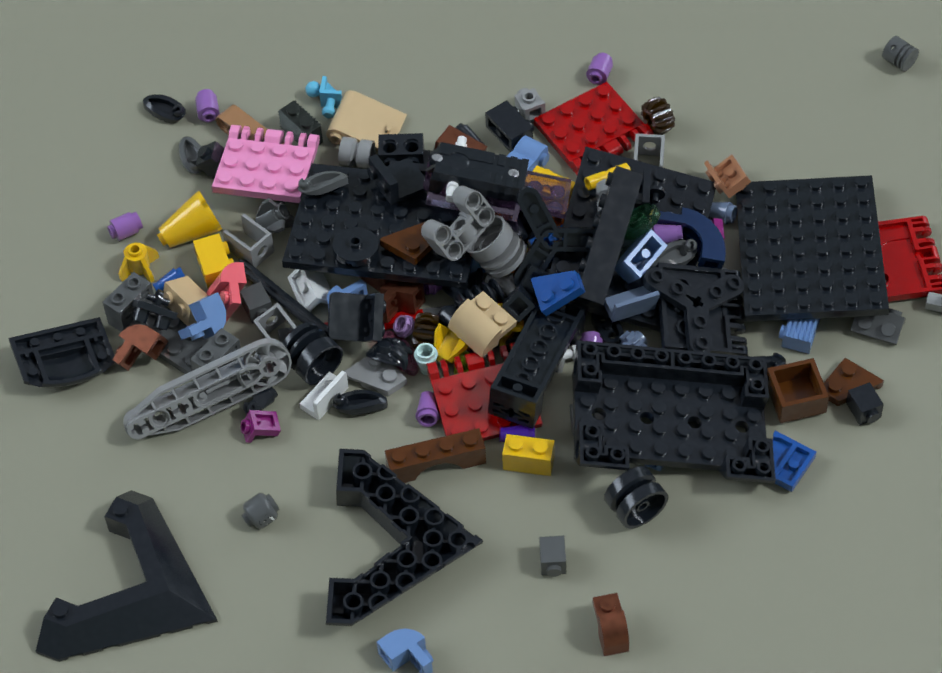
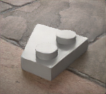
[344,357,407,397]

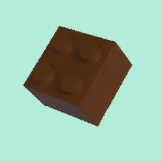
[767,358,829,423]

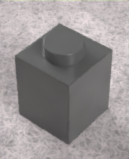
[240,282,272,324]
[539,535,566,577]

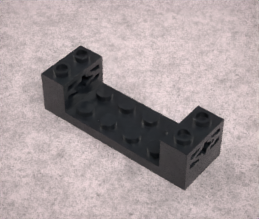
[488,301,587,429]

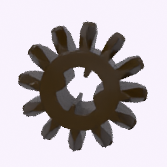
[641,97,675,135]
[412,312,439,349]

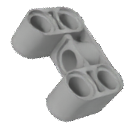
[421,186,495,261]

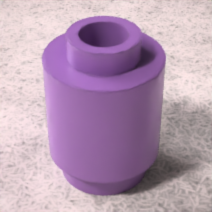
[586,53,613,85]
[195,89,220,122]
[107,212,143,241]

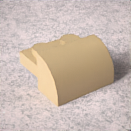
[448,291,517,358]

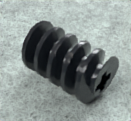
[454,279,505,309]

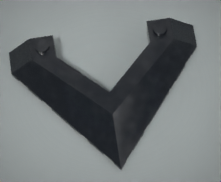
[326,449,483,626]
[36,490,218,662]

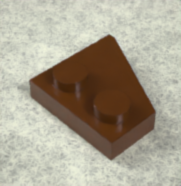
[380,222,437,265]
[824,358,884,406]

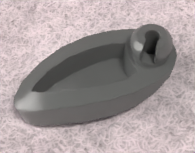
[179,136,202,174]
[298,171,348,196]
[649,239,697,268]

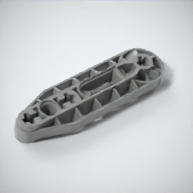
[123,338,292,439]

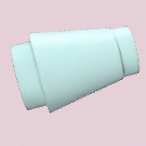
[414,343,438,375]

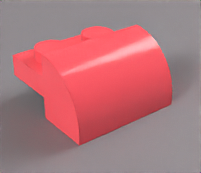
[206,262,247,322]

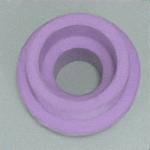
[393,315,415,338]

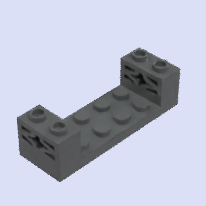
[102,272,243,379]

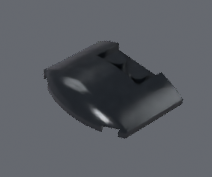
[9,317,116,388]

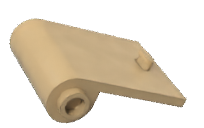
[326,90,407,151]

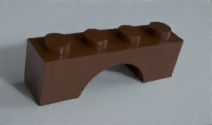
[385,428,486,483]

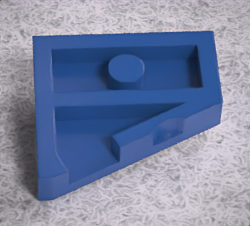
[531,270,585,316]
[773,431,817,492]

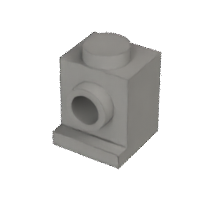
[514,88,546,122]

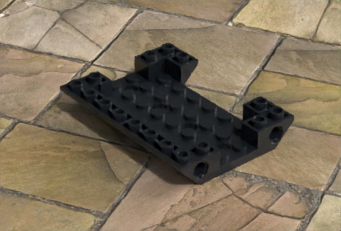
[572,340,776,483]

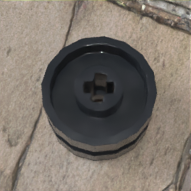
[604,466,668,529]

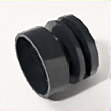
[283,322,343,385]

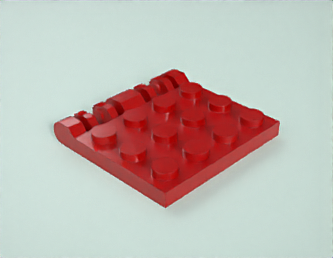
[533,82,654,175]
[878,216,942,302]
[426,343,543,441]

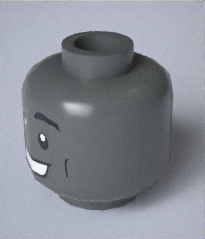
[242,492,280,529]

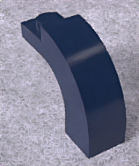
[655,207,726,269]

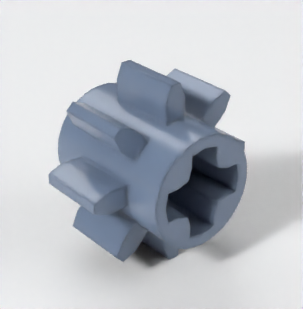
[619,330,648,347]

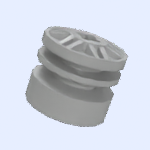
[466,215,527,278]

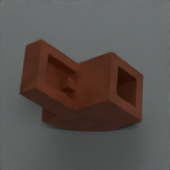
[380,281,426,323]
[112,324,168,371]
[592,593,629,656]

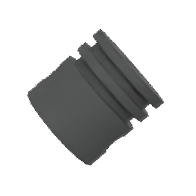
[882,36,919,71]

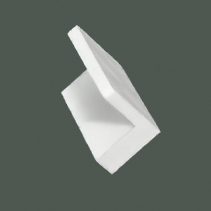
[287,269,331,312]
[300,371,348,420]

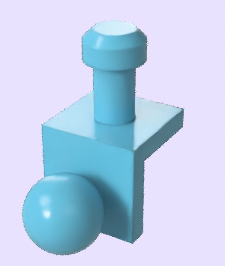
[305,76,342,118]

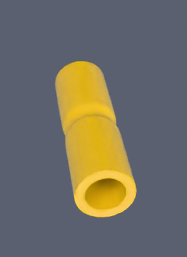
[584,163,631,190]

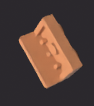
[704,155,751,198]

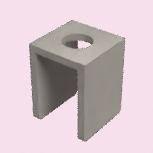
[634,134,665,168]
[222,214,275,268]
[253,303,296,338]

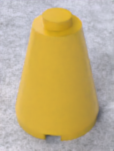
[157,191,223,248]

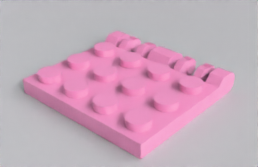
[212,125,320,203]

